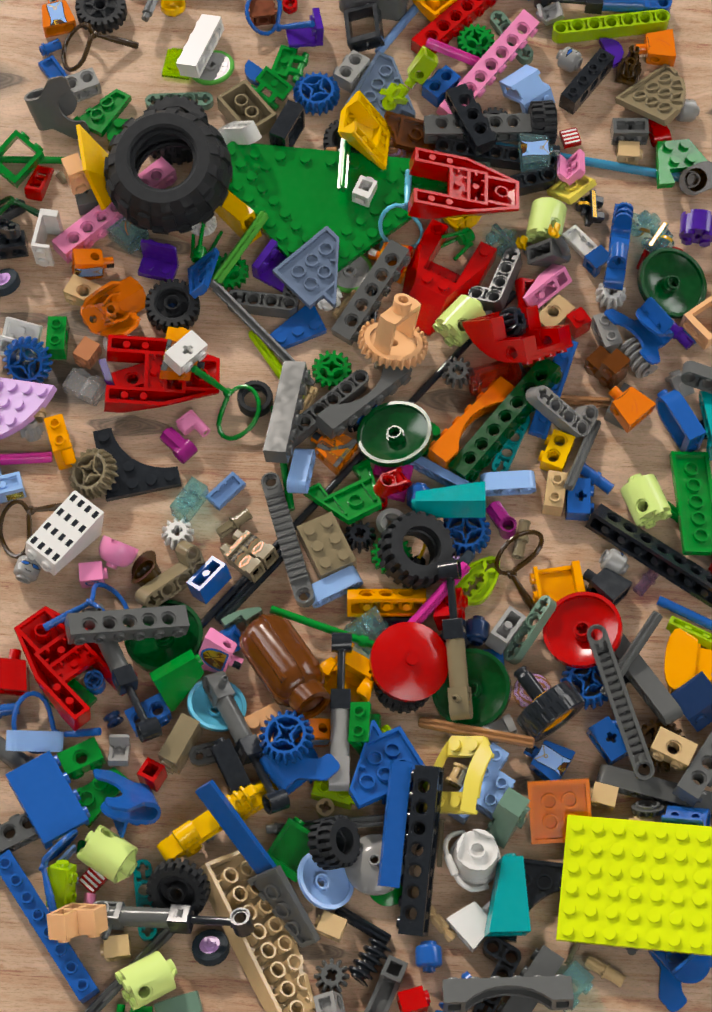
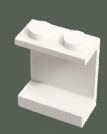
[31,208,63,267]

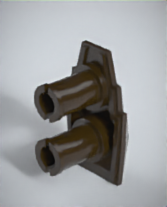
[615,45,642,86]

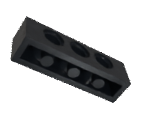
[559,48,615,115]
[445,83,497,156]

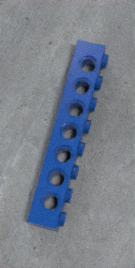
[0,850,100,1004]

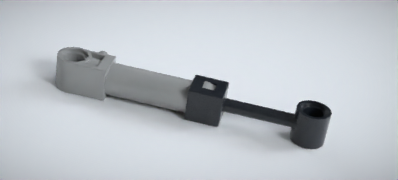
[329,632,352,791]

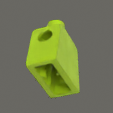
[404,45,438,89]

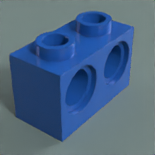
[422,65,461,108]
[124,693,173,737]

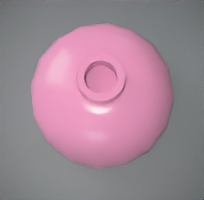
[99,535,139,569]

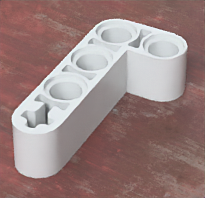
[218,121,262,145]

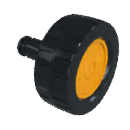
[514,666,585,742]

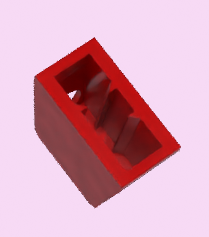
[0,649,30,696]

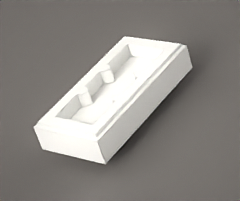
[562,224,598,259]

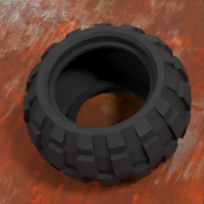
[104,106,233,235]

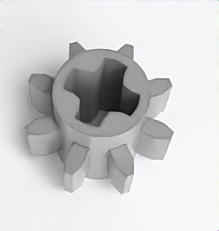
[20,419,44,442]

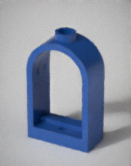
[655,389,706,452]

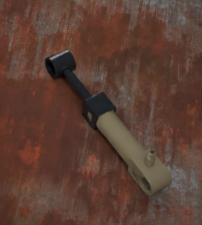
[438,559,473,721]

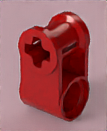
[648,119,672,147]
[373,467,412,497]

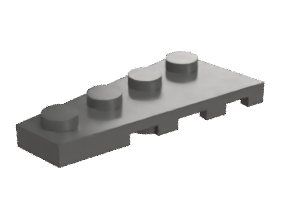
[247,865,321,948]

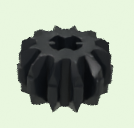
[499,306,528,338]
[344,520,377,554]

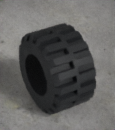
[528,100,557,145]
[307,815,361,870]

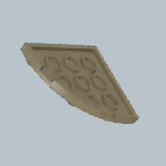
[615,64,686,126]

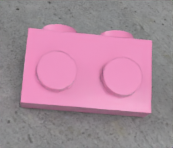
[557,149,585,186]

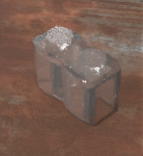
[62,368,106,406]

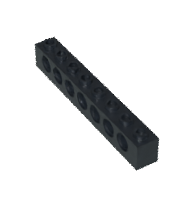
[585,504,712,608]
[396,765,444,937]

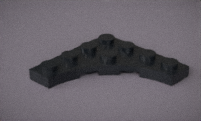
[93,428,182,502]
[498,858,563,943]

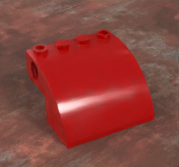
[462,305,573,365]

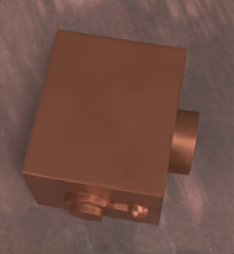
[249,0,277,26]

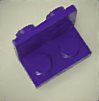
[285,8,324,48]
[138,239,179,282]
[252,239,286,293]

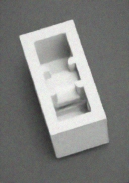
[163,330,208,376]

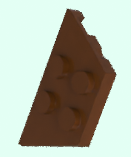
[384,111,443,152]

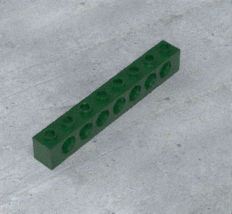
[448,357,563,483]

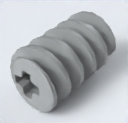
[619,337,658,378]

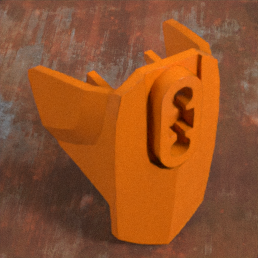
[80,276,146,338]

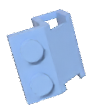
[499,64,555,114]

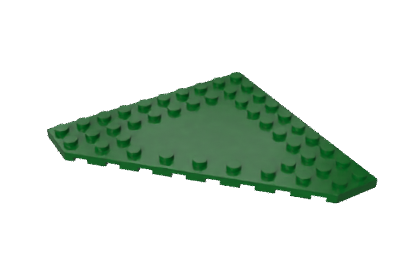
[227,141,448,272]

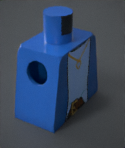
[524,740,575,781]

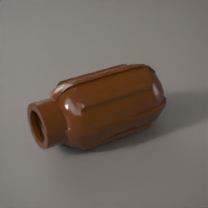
[239,614,331,720]

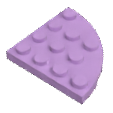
[0,377,57,440]

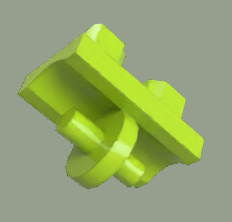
[379,83,409,111]

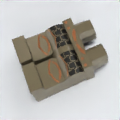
[220,530,279,583]

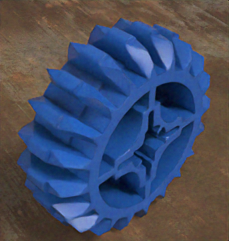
[293,71,340,116]
[2,336,53,383]
[443,518,491,556]
[560,666,608,710]
[259,709,315,766]

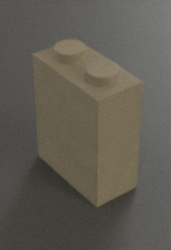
[158,713,202,774]

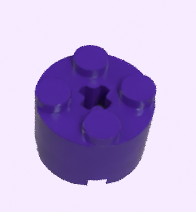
[679,209,712,247]

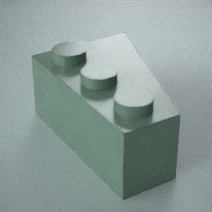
[486,787,531,849]

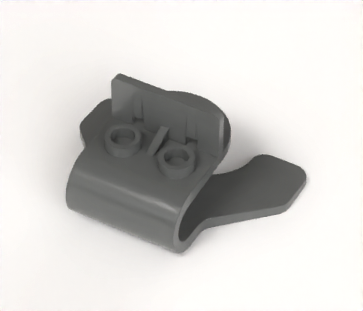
[24,76,90,139]

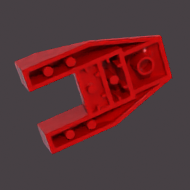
[408,147,520,219]
[402,219,497,336]
[104,334,220,413]
[14,606,137,731]

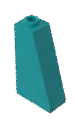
[412,481,486,518]
[484,853,531,937]

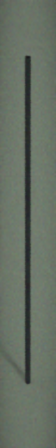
[201,290,516,628]

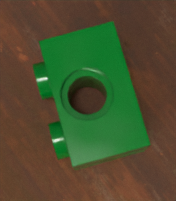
[45,316,70,360]
[57,737,106,780]

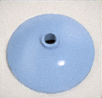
[297,853,354,910]

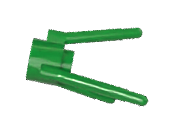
[190,222,223,263]
[441,227,475,261]

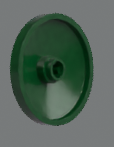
[637,248,707,319]
[357,401,433,468]
[124,600,204,672]
[432,648,512,727]

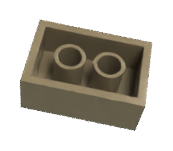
[217,79,277,136]
[297,511,357,580]

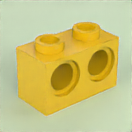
[538,429,575,472]

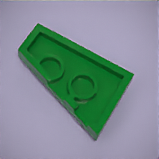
[73,89,132,137]
[76,767,128,828]

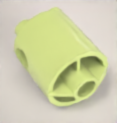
[525,197,567,244]
[433,295,486,347]
[620,473,672,529]
[76,825,138,883]
[114,951,178,1011]

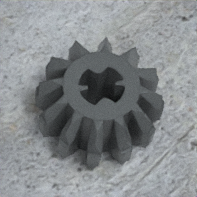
[442,357,473,389]
[314,958,350,993]

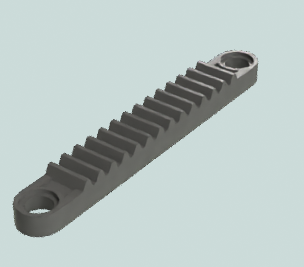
[261,472,315,608]
[587,624,655,781]

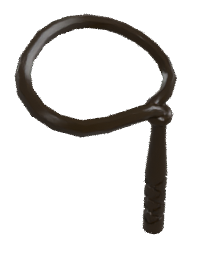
[61,22,139,72]
[0,499,62,559]
[494,530,544,619]

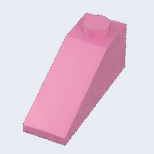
[523,264,572,308]

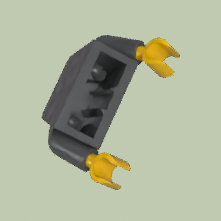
[515,222,571,267]

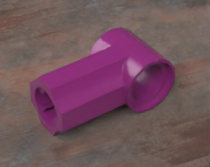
[160,427,198,464]
[486,501,517,540]

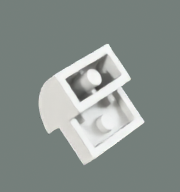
[0,316,43,362]

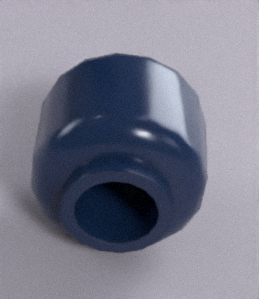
[466,615,490,646]

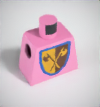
[198,627,244,673]

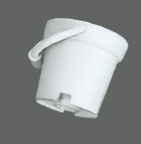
[443,829,501,892]

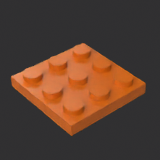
[527,778,592,845]

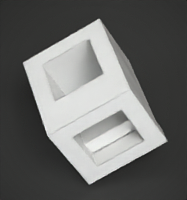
[352,175,377,208]

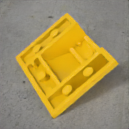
[338,90,390,171]
[76,124,112,210]

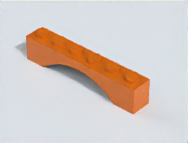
[427,376,515,469]

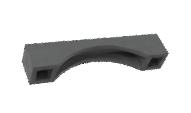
[315,364,412,439]
[442,974,574,1012]

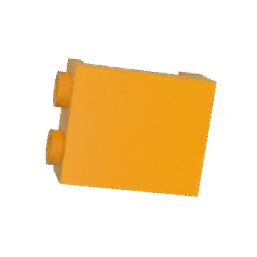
[43,414,76,471]
[529,560,585,606]

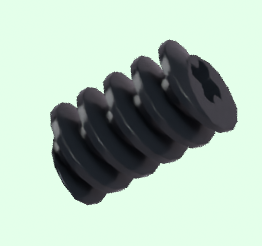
[348,938,392,987]

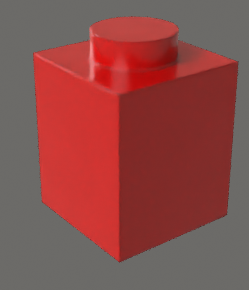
[564,307,592,339]
[137,757,168,792]

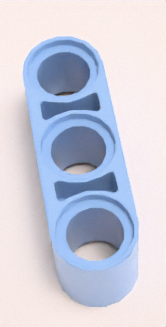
[287,448,316,494]
[480,470,536,496]
[306,565,363,608]
[5,730,64,752]

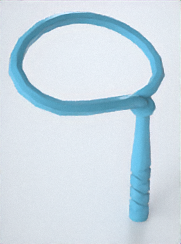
[378,169,424,250]

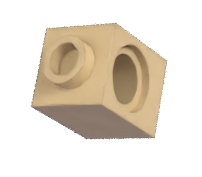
[616,140,643,166]
[590,781,619,812]
[314,910,347,943]
[100,934,132,962]

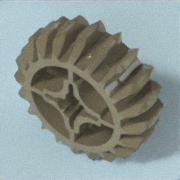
[68,448,119,499]

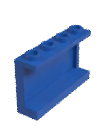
[5,750,91,849]

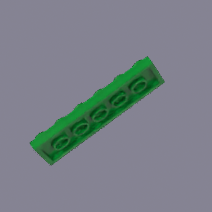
[669,451,712,556]

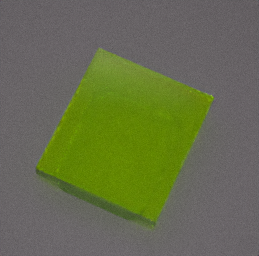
[162,48,190,80]

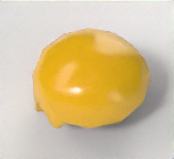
[160,0,186,17]

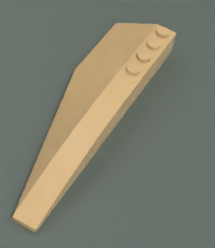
[201,850,315,1012]

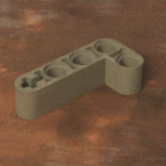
[135,541,205,608]

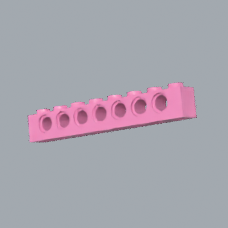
[436,9,540,115]
[51,156,177,263]

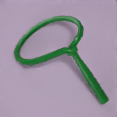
[191,365,261,441]

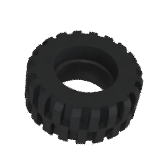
[143,95,208,165]
[377,511,456,590]

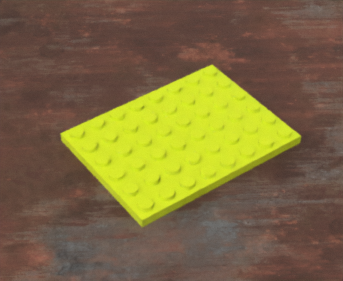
[556,815,712,956]

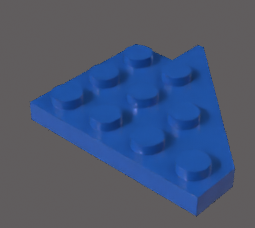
[349,720,425,810]

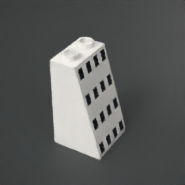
[25,490,104,576]

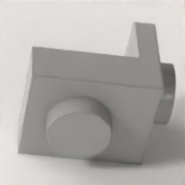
[536,1,565,26]
[665,369,695,397]
[108,734,131,766]

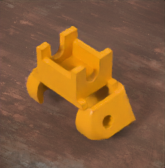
[664,628,712,694]
[320,642,374,702]

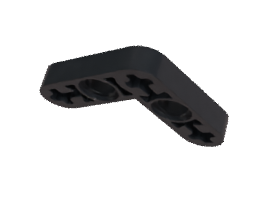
[0,199,26,239]

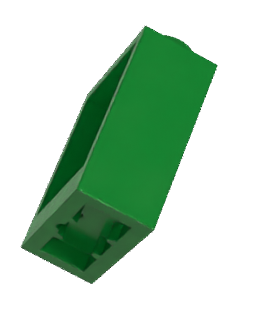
[0,130,45,188]

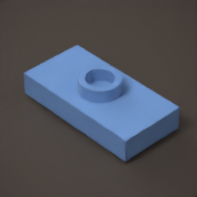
[205,471,246,511]

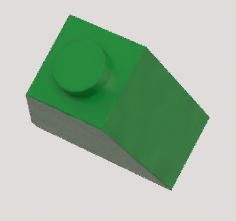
[149,649,204,712]

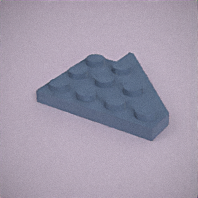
[346,51,416,119]
[272,226,339,309]

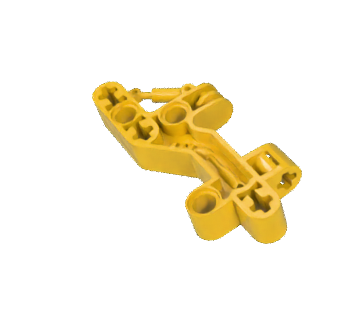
[157,779,278,862]

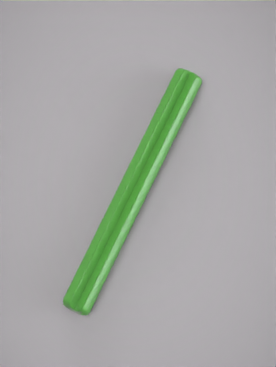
[212,211,269,284]

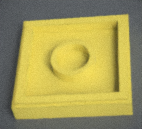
[547,175,597,205]

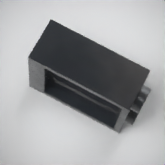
[343,2,385,52]
[269,100,305,147]
[210,737,251,794]

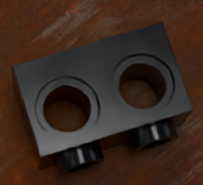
[0,230,29,260]

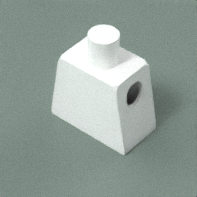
[446,901,490,953]

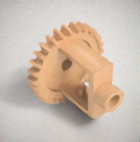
[357,293,428,370]

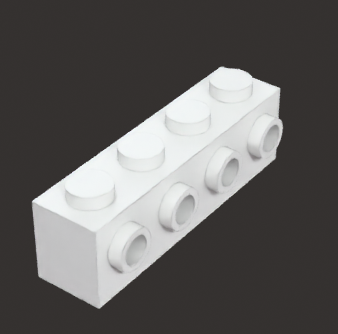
[176,14,224,78]

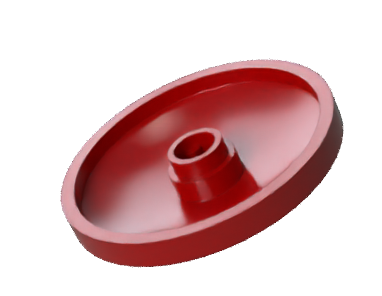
[543,592,623,669]
[369,622,448,702]

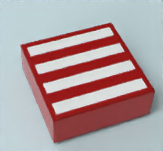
[559,127,582,149]
[79,868,108,894]

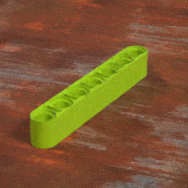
[552,9,670,44]

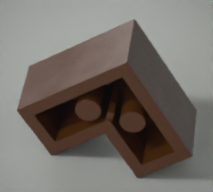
[584,345,631,390]

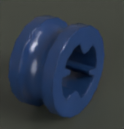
[103,710,124,729]

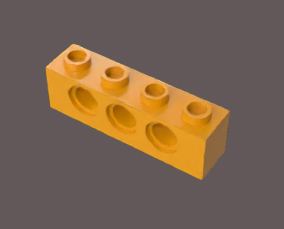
[347,588,426,617]

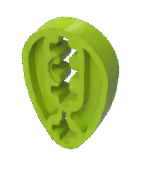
[455,556,500,606]

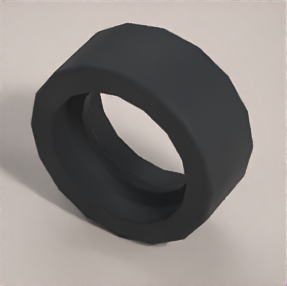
[237,380,273,418]

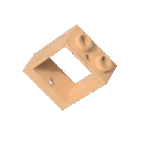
[679,295,712,350]

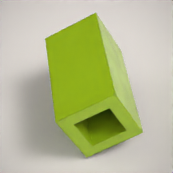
[311,780,355,810]
[46,860,78,909]

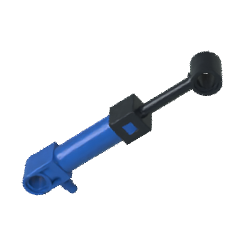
[534,0,672,14]

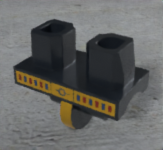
[575,189,605,227]

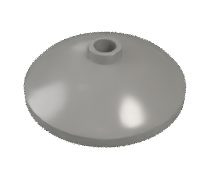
[345,834,405,896]

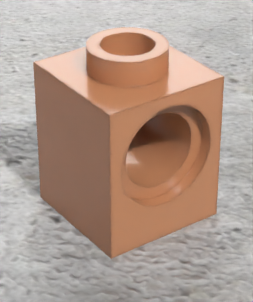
[73,336,102,369]

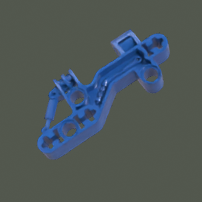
[603,202,634,291]

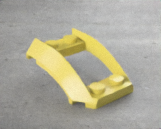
[423,736,495,815]

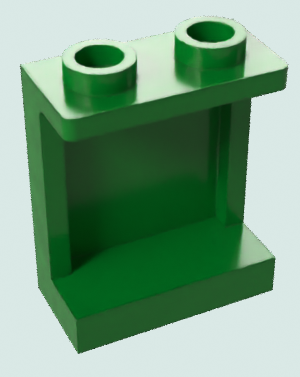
[348,702,381,755]
[267,816,310,883]

